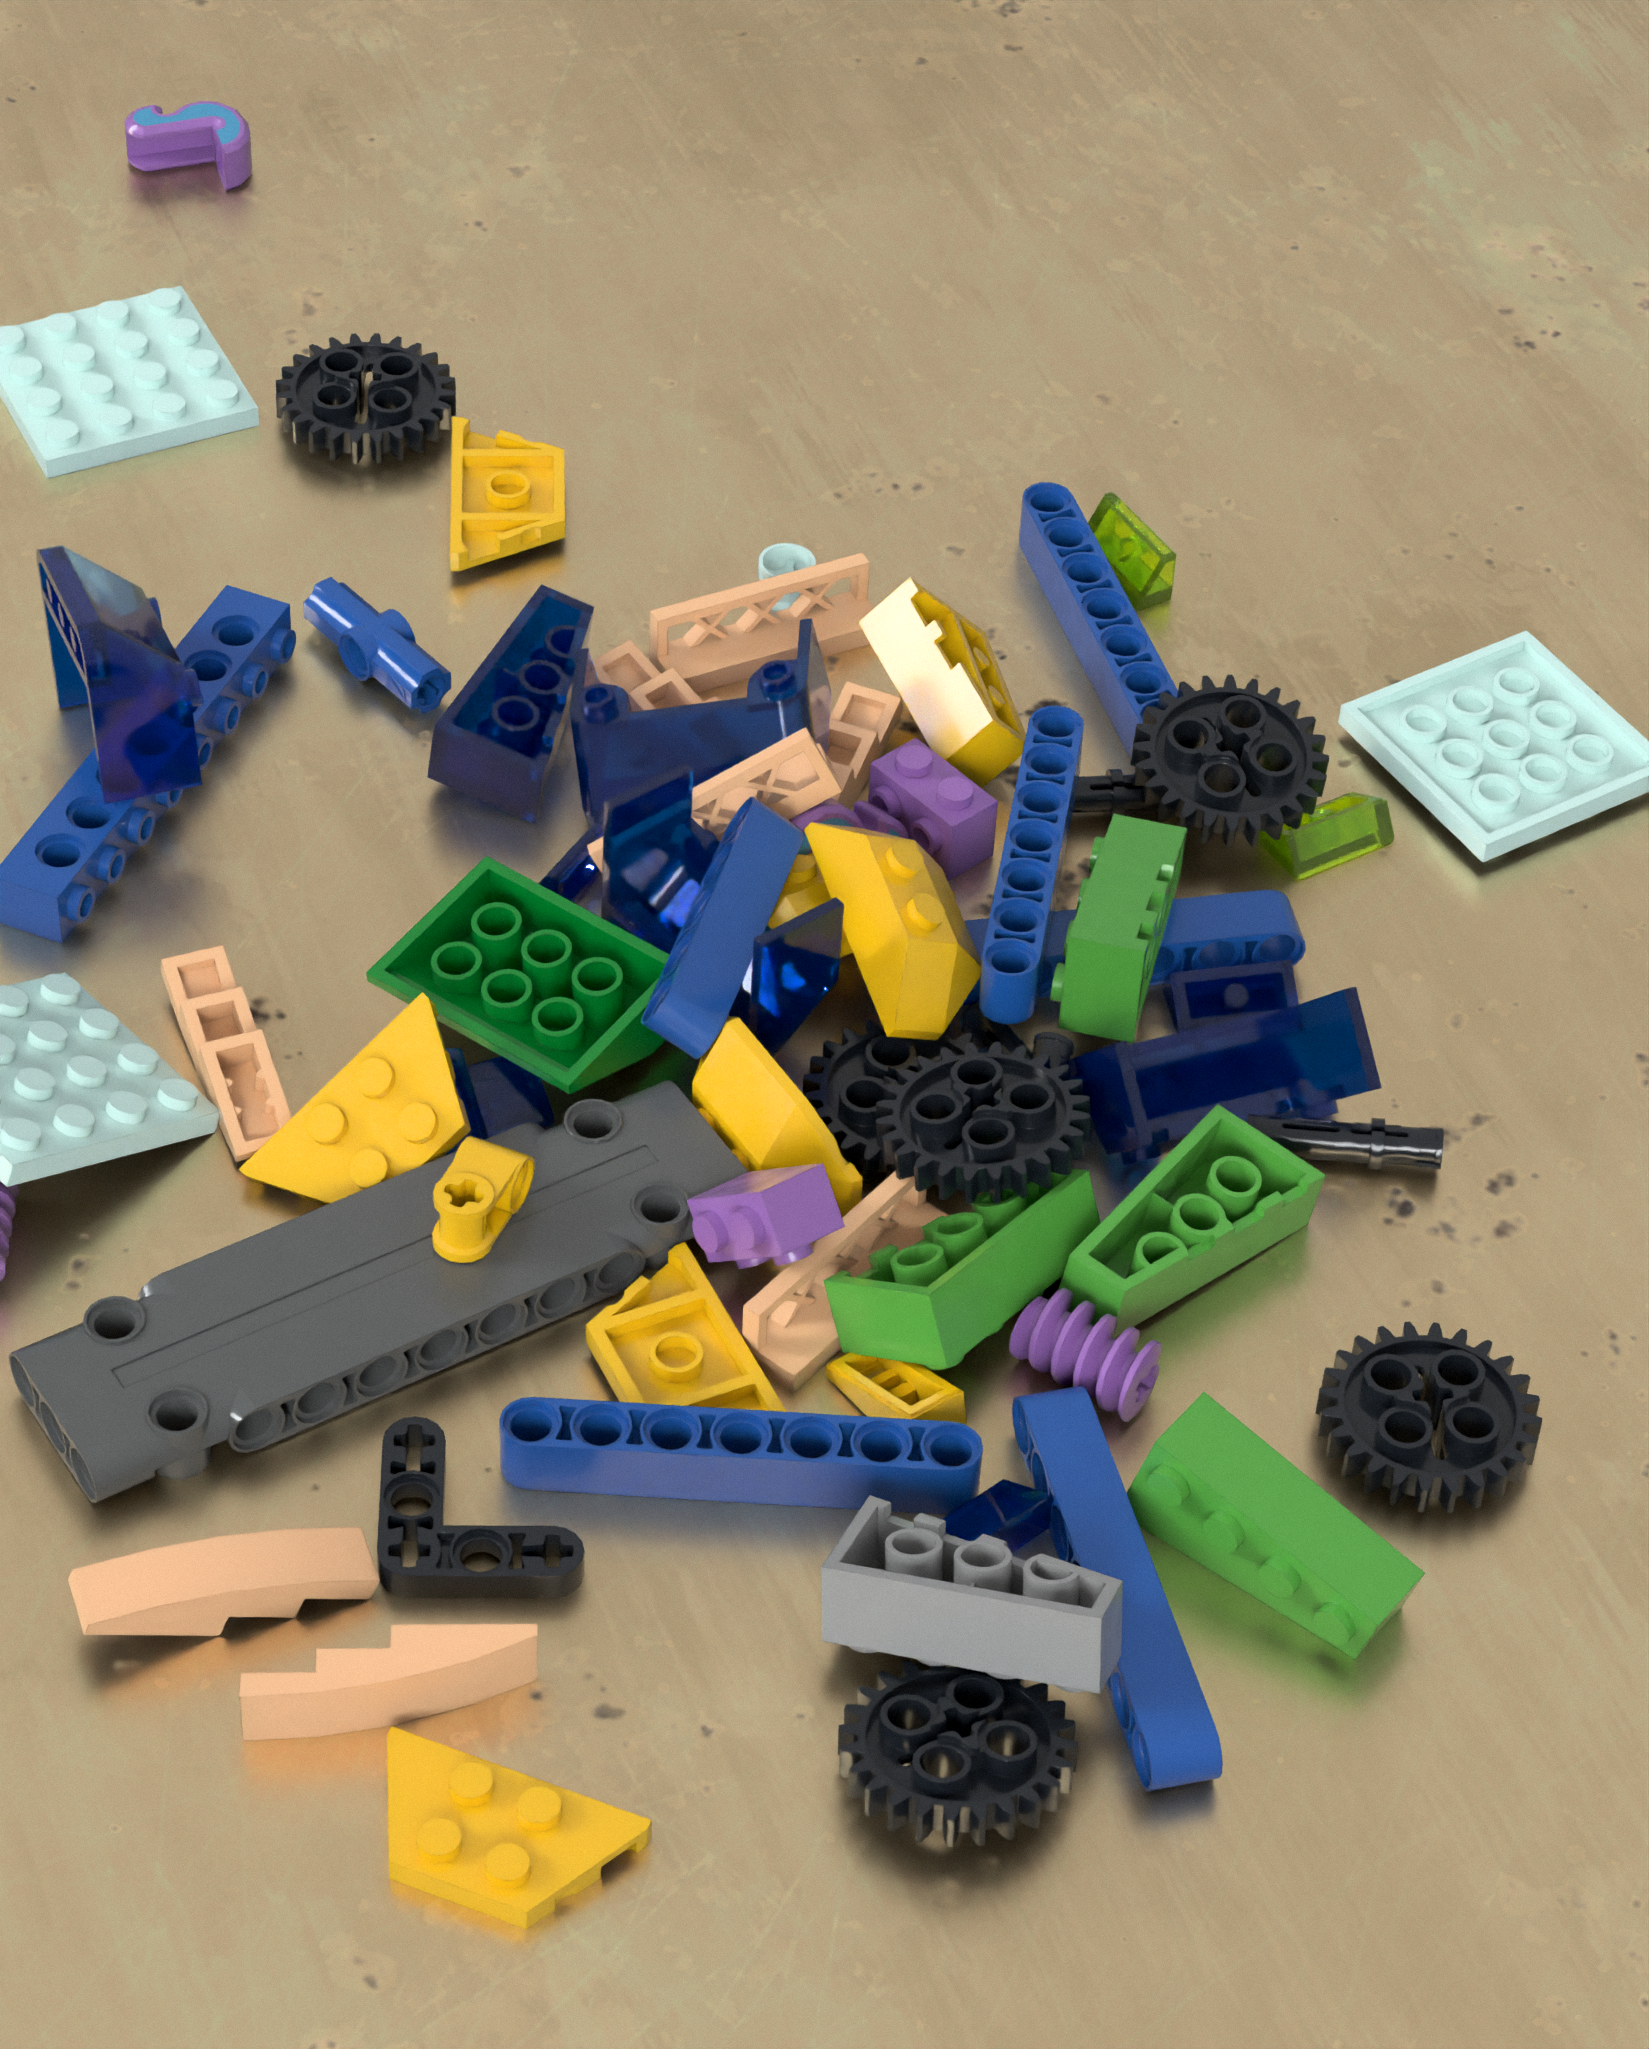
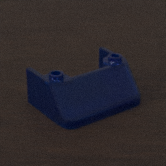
[36,545,202,804]
[569,618,831,837]
[601,763,844,1059]
[1069,987,1382,1165]

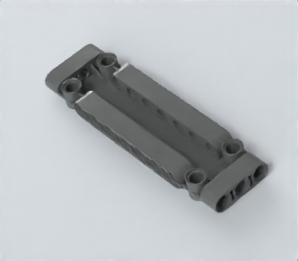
[9,1080,748,1504]

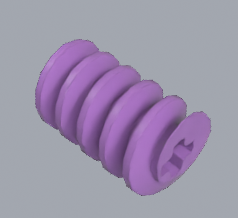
[1009,1287,1162,1422]

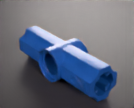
[303,577,451,714]

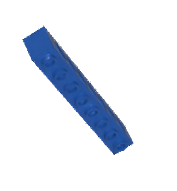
[0,585,296,944]

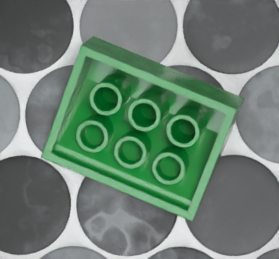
[366,856,669,1094]

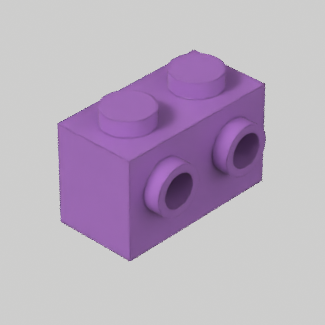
[868,738,998,881]
[687,1163,845,1269]

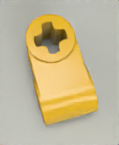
[432,1136,535,1263]

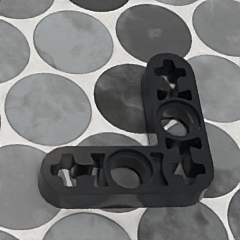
[377,1416,585,1598]

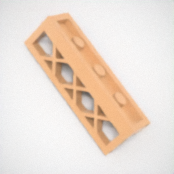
[649,553,874,693]
[587,727,842,909]
[742,1170,949,1394]

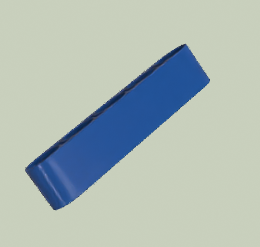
[641,797,805,1059]

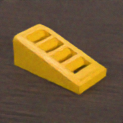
[825,1352,968,1426]

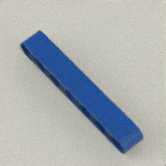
[1019,482,1178,767]
[979,706,1084,1024]
[961,890,1306,1006]
[1012,1385,1223,1792]
[499,1397,983,1515]

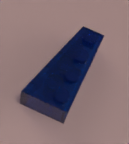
[427,584,594,824]

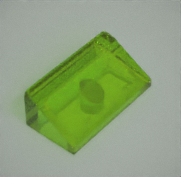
[1088,492,1176,611]
[1258,791,1394,879]

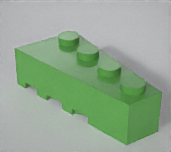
[1050,814,1187,1043]
[1059,1104,1326,1338]
[823,1168,1101,1370]
[1127,1392,1425,1659]

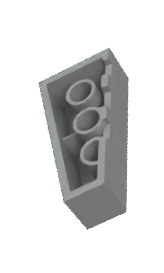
[821,1495,1123,1694]

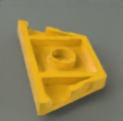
[450,417,565,571]
[239,992,471,1205]
[586,1242,787,1412]
[387,1726,652,1930]

